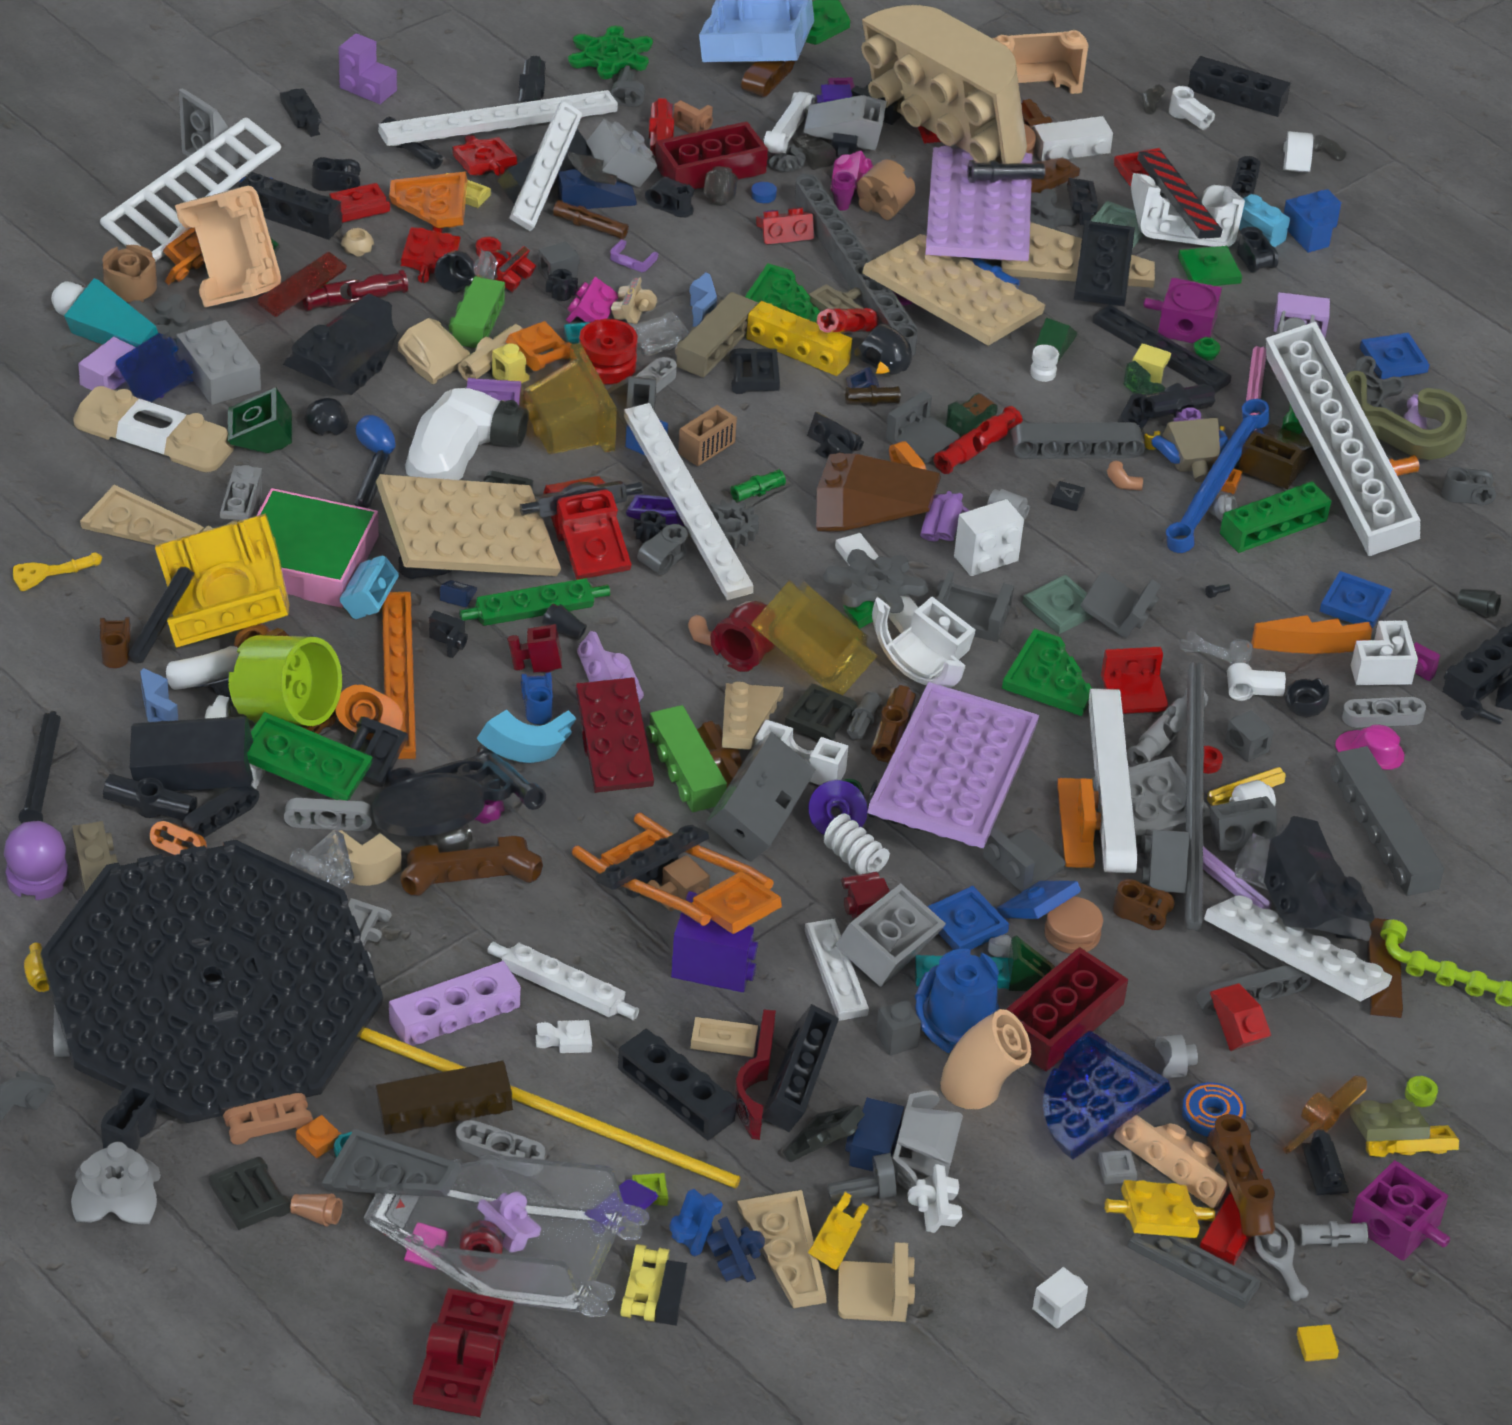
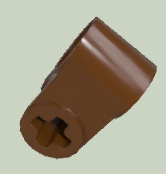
[100,617,131,668]
[1113,879,1175,930]

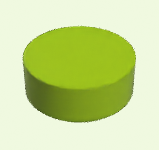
[1405,1076,1438,1107]

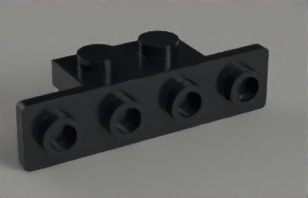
[596,825,709,898]

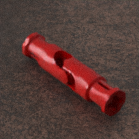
[817,308,879,333]
[933,406,1023,474]

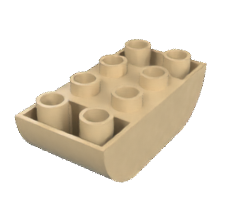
[862,5,1027,164]

